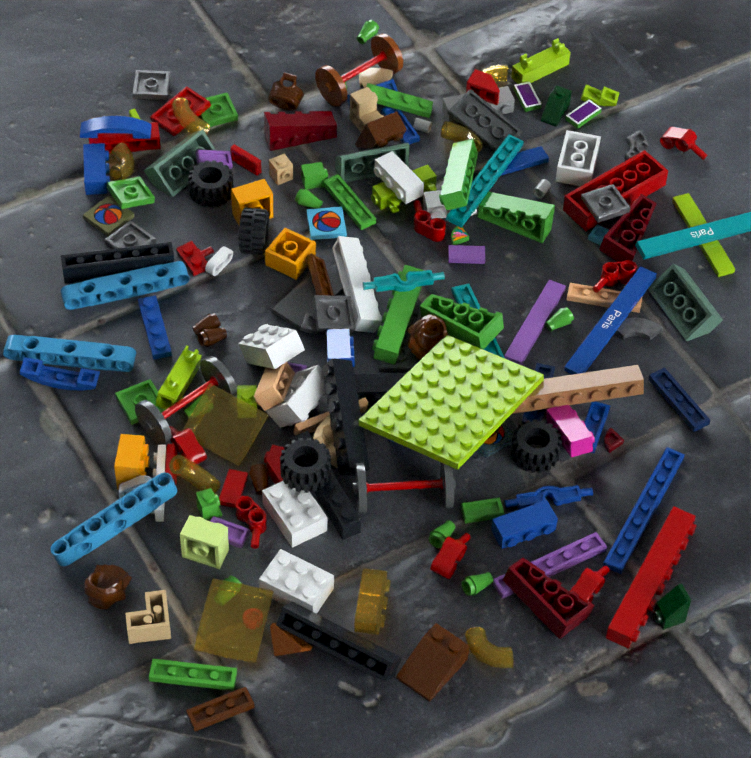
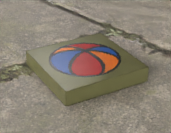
[83,195,134,236]

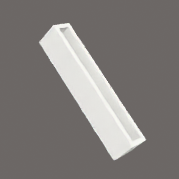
[332,236,382,333]

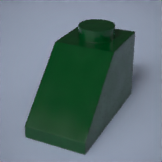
[541,85,572,127]
[653,583,691,630]

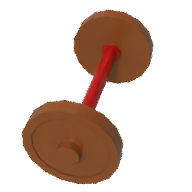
[315,33,403,107]

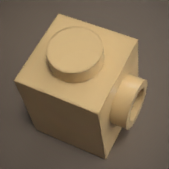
[269,153,293,185]

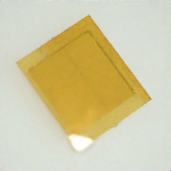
[182,384,269,466]
[194,578,274,663]

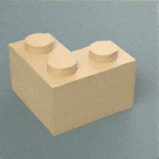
[350,87,384,132]
[125,590,171,644]

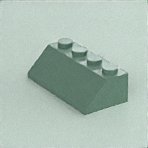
[143,129,216,197]
[335,143,409,182]
[648,264,723,341]

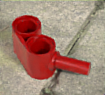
[660,127,707,160]
[413,200,446,242]
[592,260,637,293]
[169,426,207,469]
[235,496,267,549]
[430,533,471,579]
[570,566,610,603]

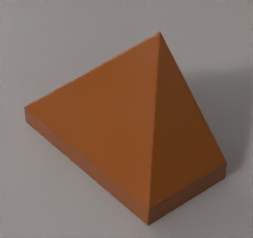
[270,623,312,656]

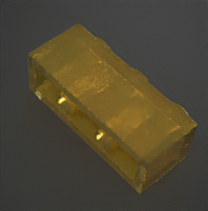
[354,568,391,635]

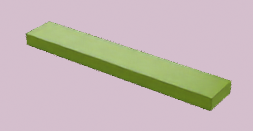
[672,193,735,277]

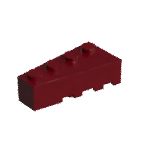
[264,111,337,151]
[599,194,657,262]
[502,558,595,639]

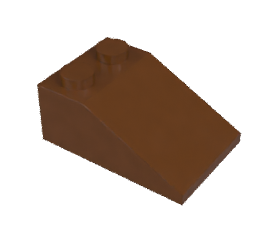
[355,111,407,149]
[396,623,470,702]

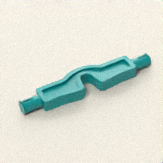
[362,270,445,292]

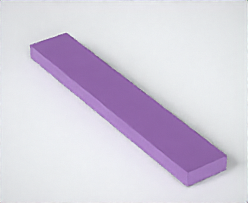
[504,280,566,365]
[492,532,607,599]

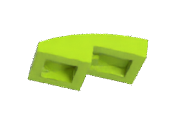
[581,85,619,106]

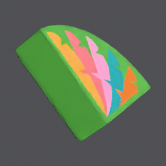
[451,226,469,245]

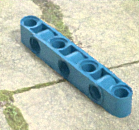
[60,261,190,310]
[3,335,136,372]
[51,472,177,566]

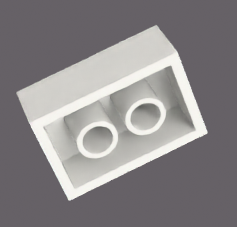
[555,130,601,186]
[238,324,305,369]
[266,365,326,428]
[262,481,328,548]
[259,549,334,614]

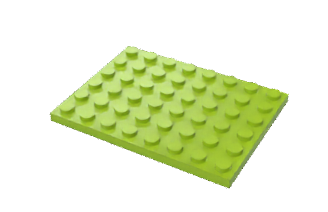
[359,335,544,470]

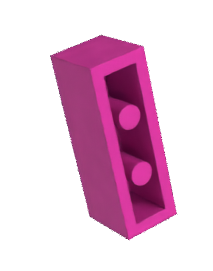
[547,405,595,458]

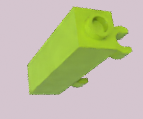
[511,38,571,84]
[371,165,437,213]
[155,345,202,410]

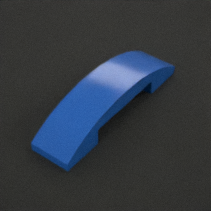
[80,116,152,139]
[20,357,100,391]

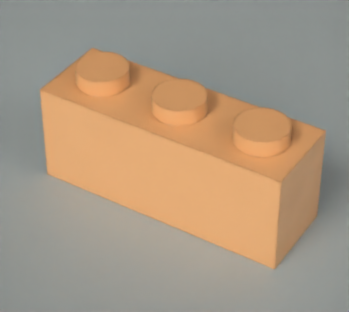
[254,362,295,411]

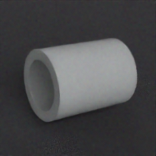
[413,118,432,134]
[533,179,551,198]

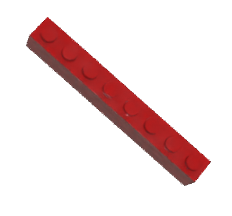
[606,506,697,649]

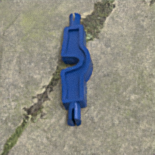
[504,485,593,510]

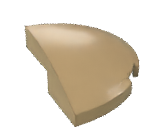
[359,68,393,88]
[313,416,338,468]

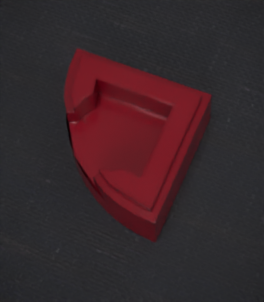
[604,428,624,453]

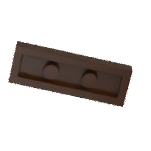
[306,253,334,296]
[186,687,254,732]

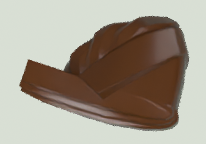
[407,314,447,360]
[84,564,132,610]

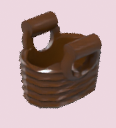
[268,72,304,111]

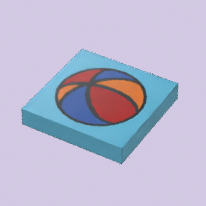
[307,206,347,240]

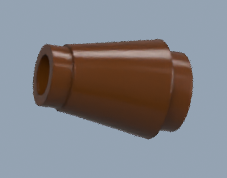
[192,313,221,336]
[197,327,227,347]
[249,464,269,495]

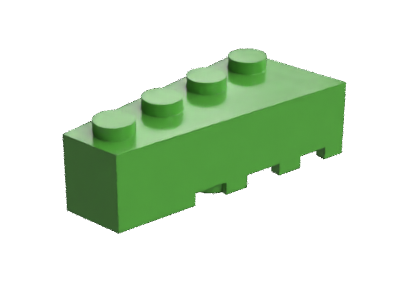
[478,192,555,243]
[420,294,504,350]

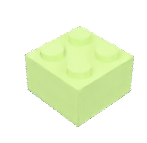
[180,515,229,569]

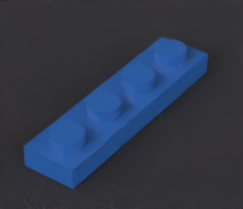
[138,295,172,360]

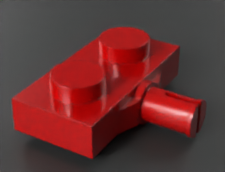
[176,240,214,276]

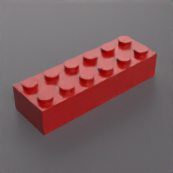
[563,150,668,231]

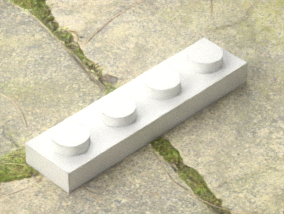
[151,445,166,522]

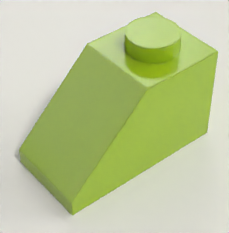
[237,385,257,418]

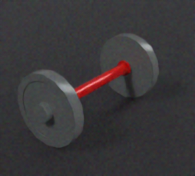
[135,356,237,445]
[352,463,456,513]

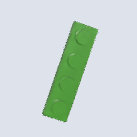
[366,83,433,118]
[323,174,376,230]
[149,659,237,691]

